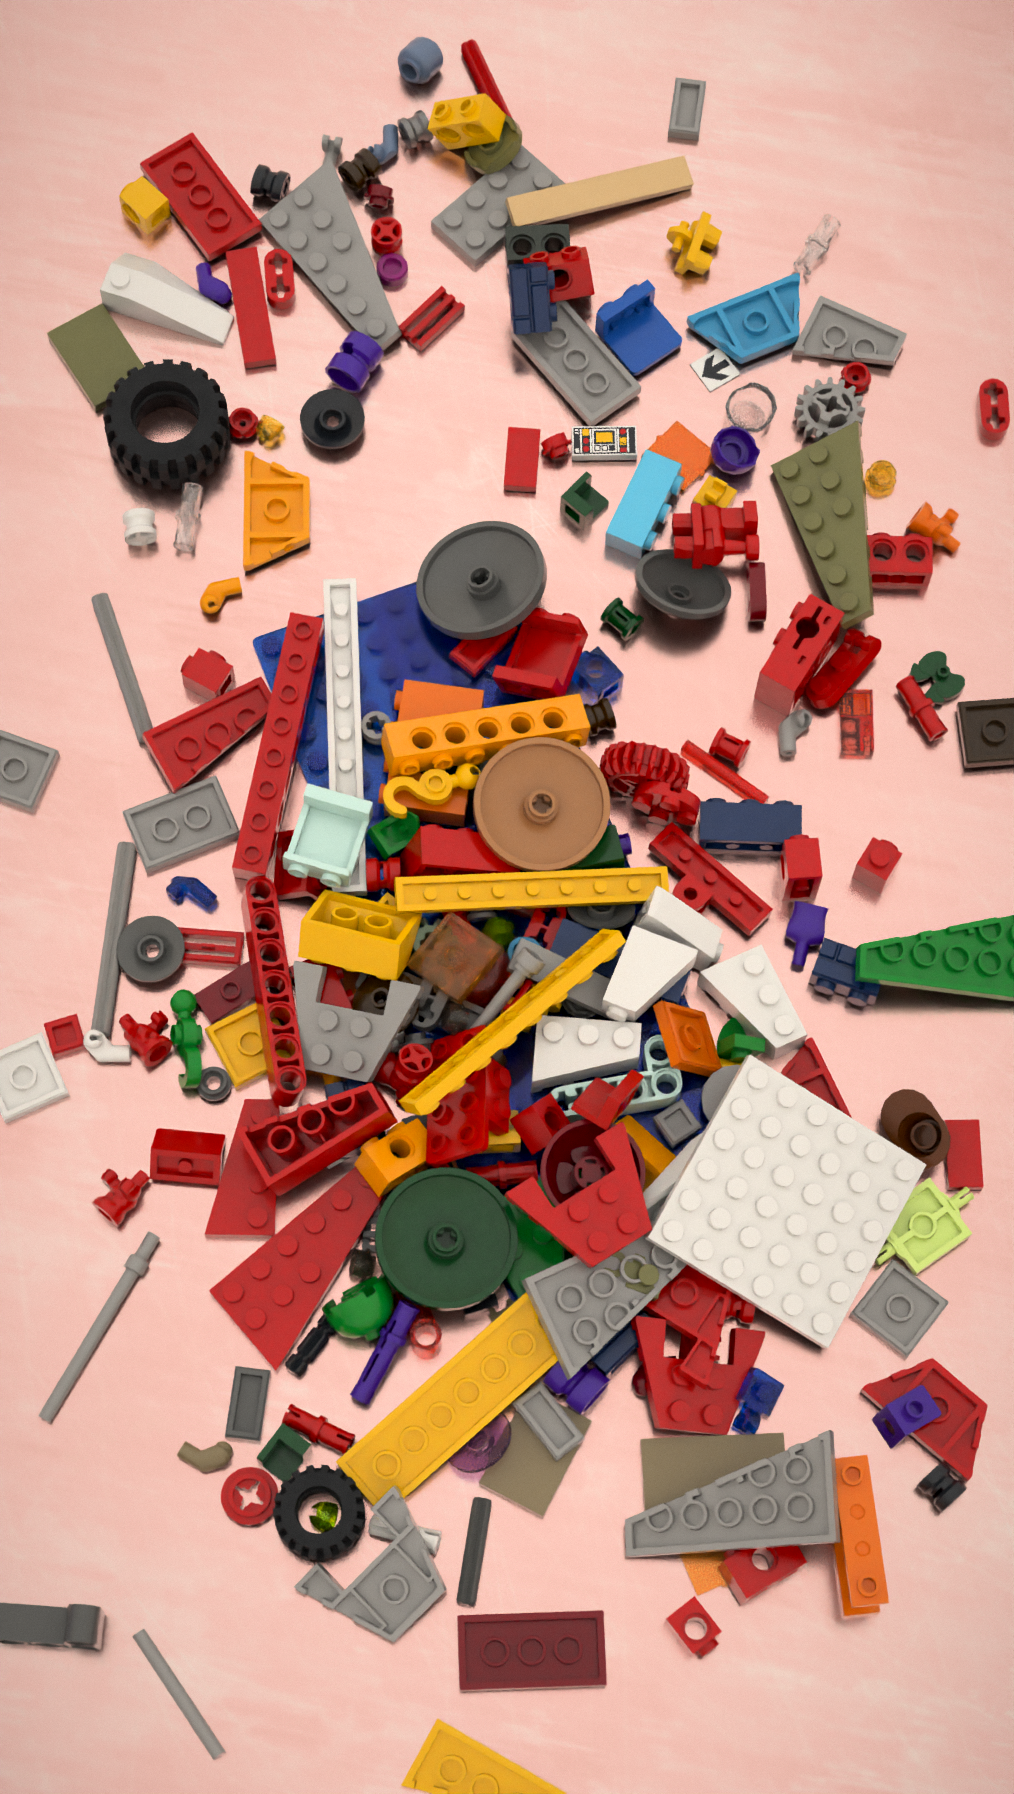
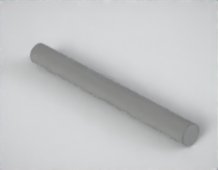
[132,1629,226,1760]

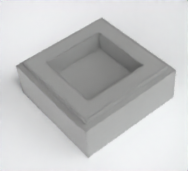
[653,1099,702,1148]

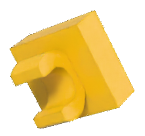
[692,475,737,508]

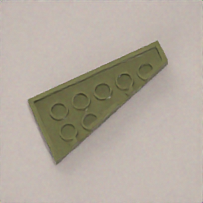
[770,421,874,630]

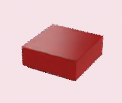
[43,1014,86,1058]

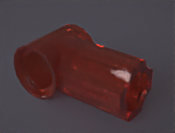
[394,1292,443,1359]

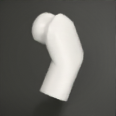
[83,1029,131,1062]

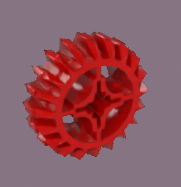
[599,741,690,799]

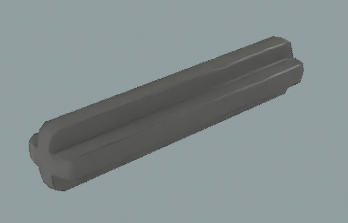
[457,1497,492,1606]

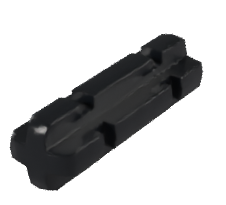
[285,1314,335,1377]

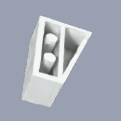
[697,944,808,1060]
[531,1015,642,1093]

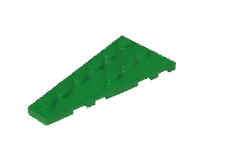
[855,915,1014,1001]

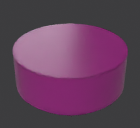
[376,253,408,287]

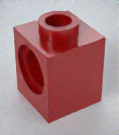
[509,1093,570,1155]
[664,1596,722,1658]

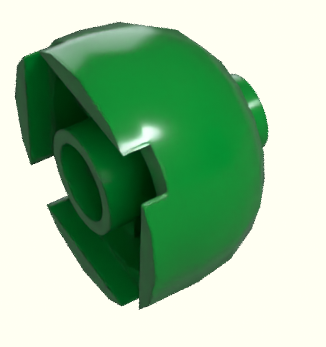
[322,1274,395,1341]

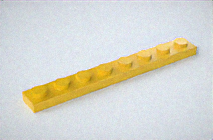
[394,866,669,914]
[399,929,626,1116]

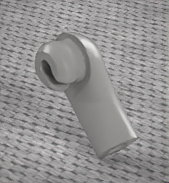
[778,709,812,756]

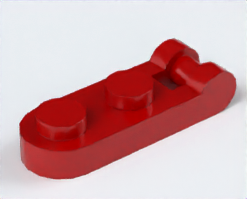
[806,628,882,709]

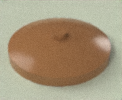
[473,737,610,872]

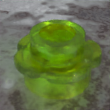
[481,917,514,948]

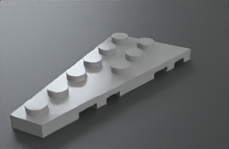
[259,158,402,350]
[521,1220,687,1380]
[625,1430,840,1558]

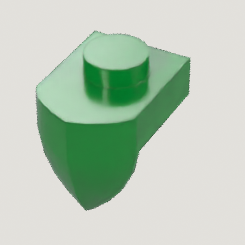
[367,811,420,860]
[717,1018,765,1063]

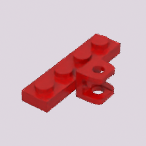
[648,822,773,936]

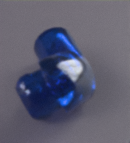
[166,876,218,909]

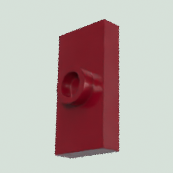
[194,960,270,1025]

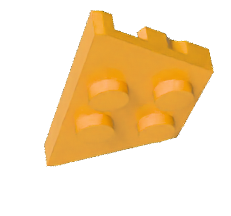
[243,451,310,571]

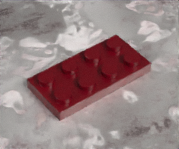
[457,1610,607,1692]

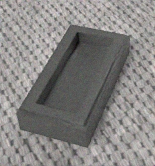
[225,1366,271,1443]

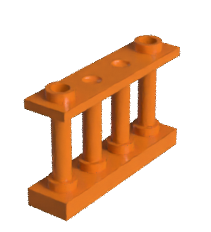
[832,1455,889,1618]

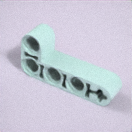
[550,1035,682,1123]

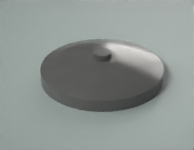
[416,521,547,640]

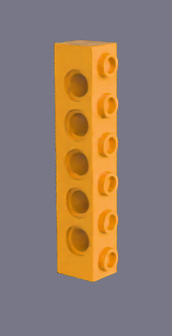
[381,694,590,776]

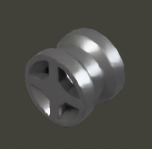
[397,110,434,149]

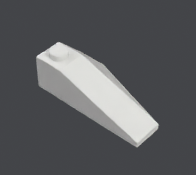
[100,252,234,346]

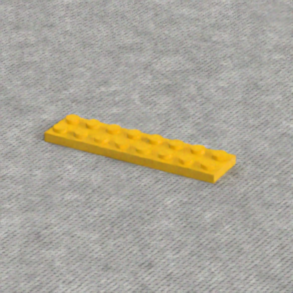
[336,1292,558,1506]

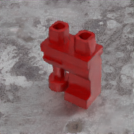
[672,501,760,569]

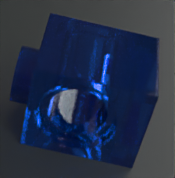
[572,646,624,704]

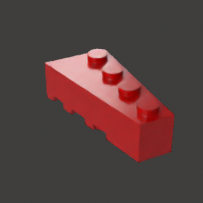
[235,1082,398,1197]

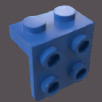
[595,279,682,376]

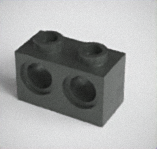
[505,224,570,277]

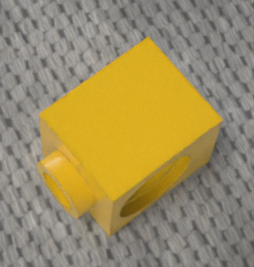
[119,176,171,235]

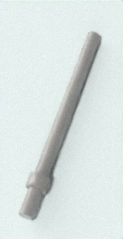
[38,1231,160,1423]

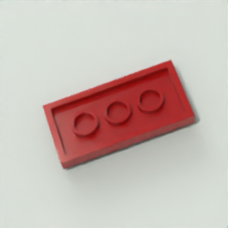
[140,132,262,261]

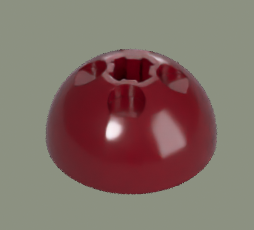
[540,1119,646,1207]

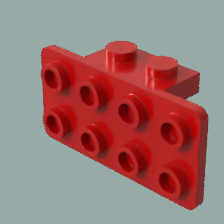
[426,1025,511,1166]

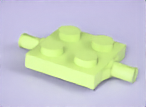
[875,1177,974,1276]

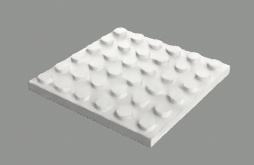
[645,1055,926,1348]

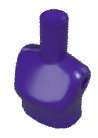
[785,901,829,967]

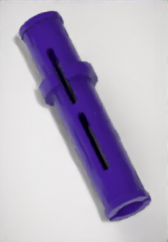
[350,1299,420,1405]

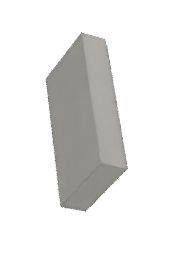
[668,77,707,141]
[512,1382,585,1462]

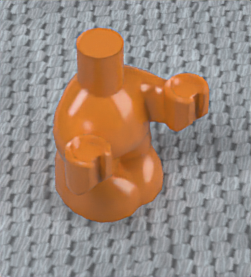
[906,501,961,553]

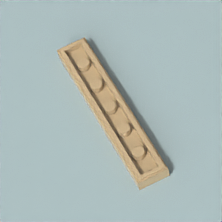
[505,155,694,226]

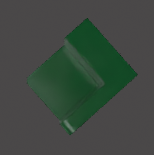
[560,471,609,531]
[256,1423,313,1482]

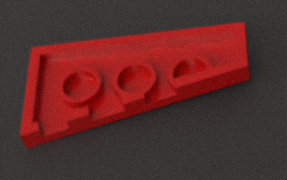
[142,676,271,794]
[204,1099,280,1239]

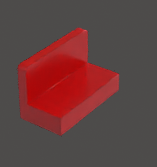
[571,1069,644,1131]
[150,1128,226,1186]

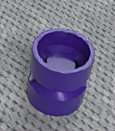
[325,331,384,393]
[543,1361,611,1416]

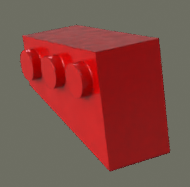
[400,824,520,877]

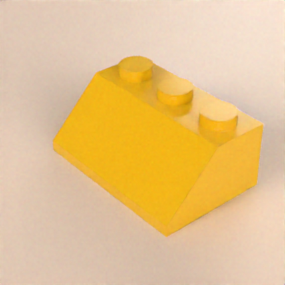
[298,889,422,981]

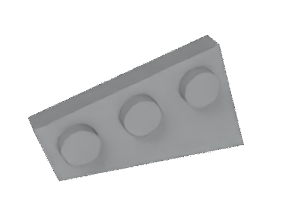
[792,295,907,366]

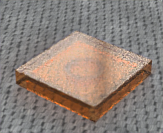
[406,911,504,1004]

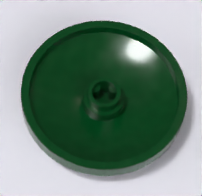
[375,1167,518,1311]

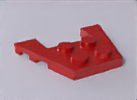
[504,1122,652,1269]
[643,1265,731,1390]
[631,1316,765,1435]

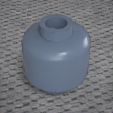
[397,37,443,84]

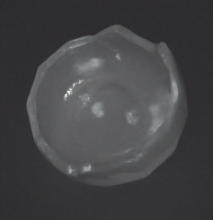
[725,382,777,434]

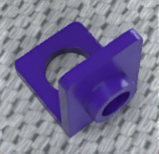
[872,1385,941,1448]

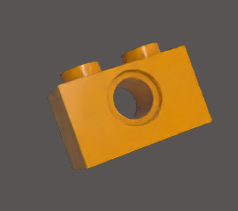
[354,1118,432,1197]

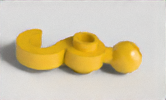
[383,763,481,819]

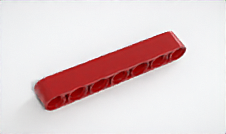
[241,876,306,1107]

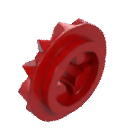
[221,1467,278,1526]

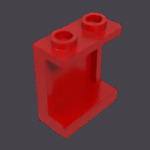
[492,607,588,700]

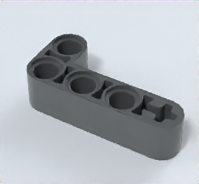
[0,1602,105,1650]

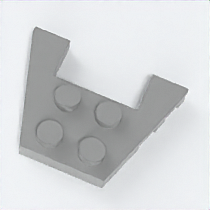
[293,960,425,1083]
[294,1485,447,1642]

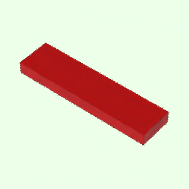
[225,247,277,369]

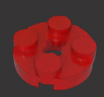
[631,781,701,826]

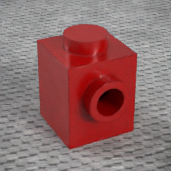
[180,648,235,701]
[852,837,903,894]

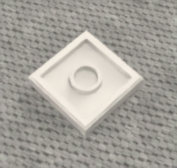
[0,1032,70,1124]

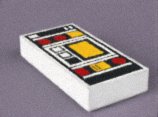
[571,426,637,461]

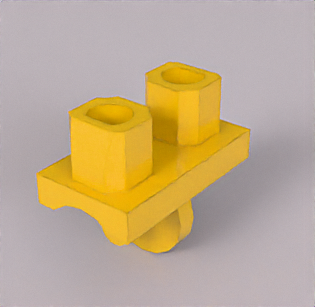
[666,211,722,275]

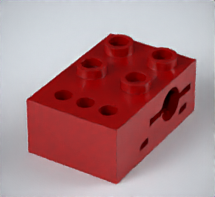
[754,594,845,716]

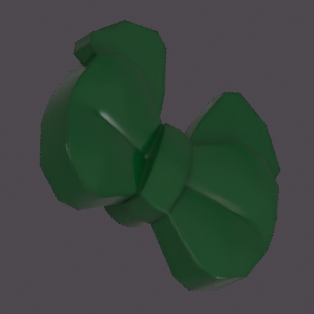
[910,650,965,704]

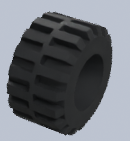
[273,1464,365,1562]

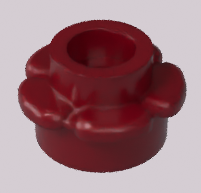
[363,184,394,210]

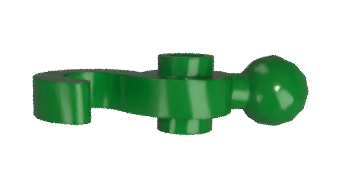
[170,989,203,1088]

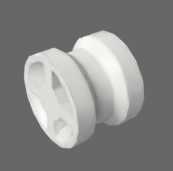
[122,508,157,546]

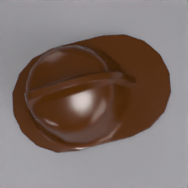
[881,1089,950,1169]

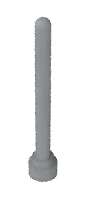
[470,947,546,1029]

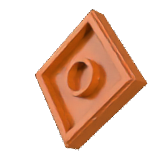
[653,1000,722,1077]

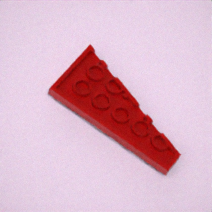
[209,1167,388,1373]

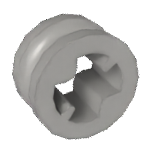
[361,711,391,745]

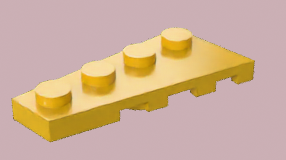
[401,1718,567,1794]

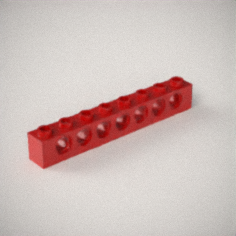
[232,612,324,880]

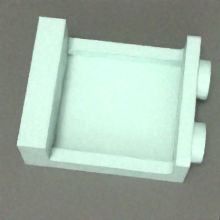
[283,783,373,888]

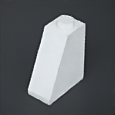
[634,886,724,971]
[601,925,698,1022]

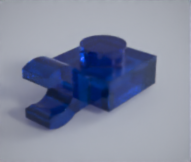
[732,1367,785,1434]

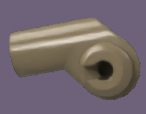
[177,1441,233,1472]

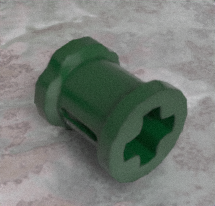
[600,597,644,641]

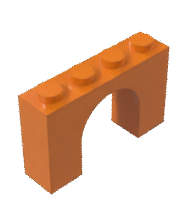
[378,679,484,827]

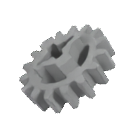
[794,377,865,443]

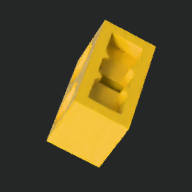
[427,93,506,150]

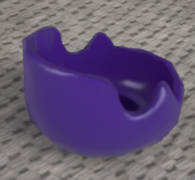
[710,426,760,475]

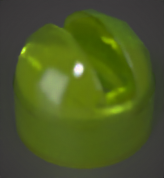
[309,1501,338,1532]

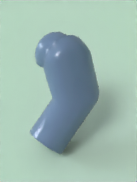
[368,124,398,165]

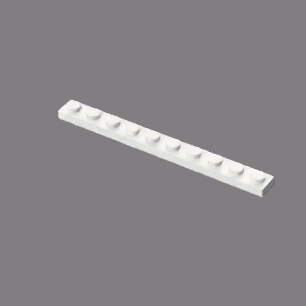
[323,578,367,896]

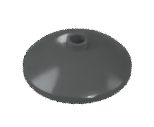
[634,549,732,620]

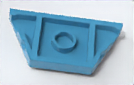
[686,272,800,364]

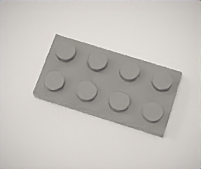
[431,144,565,267]
[511,300,641,426]

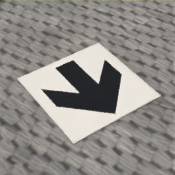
[690,348,740,392]

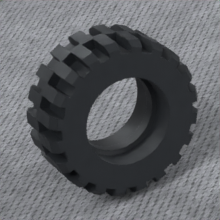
[103,359,230,490]

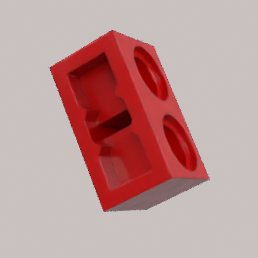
[867,532,933,587]

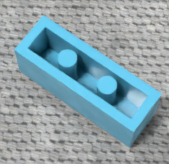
[605,449,685,559]

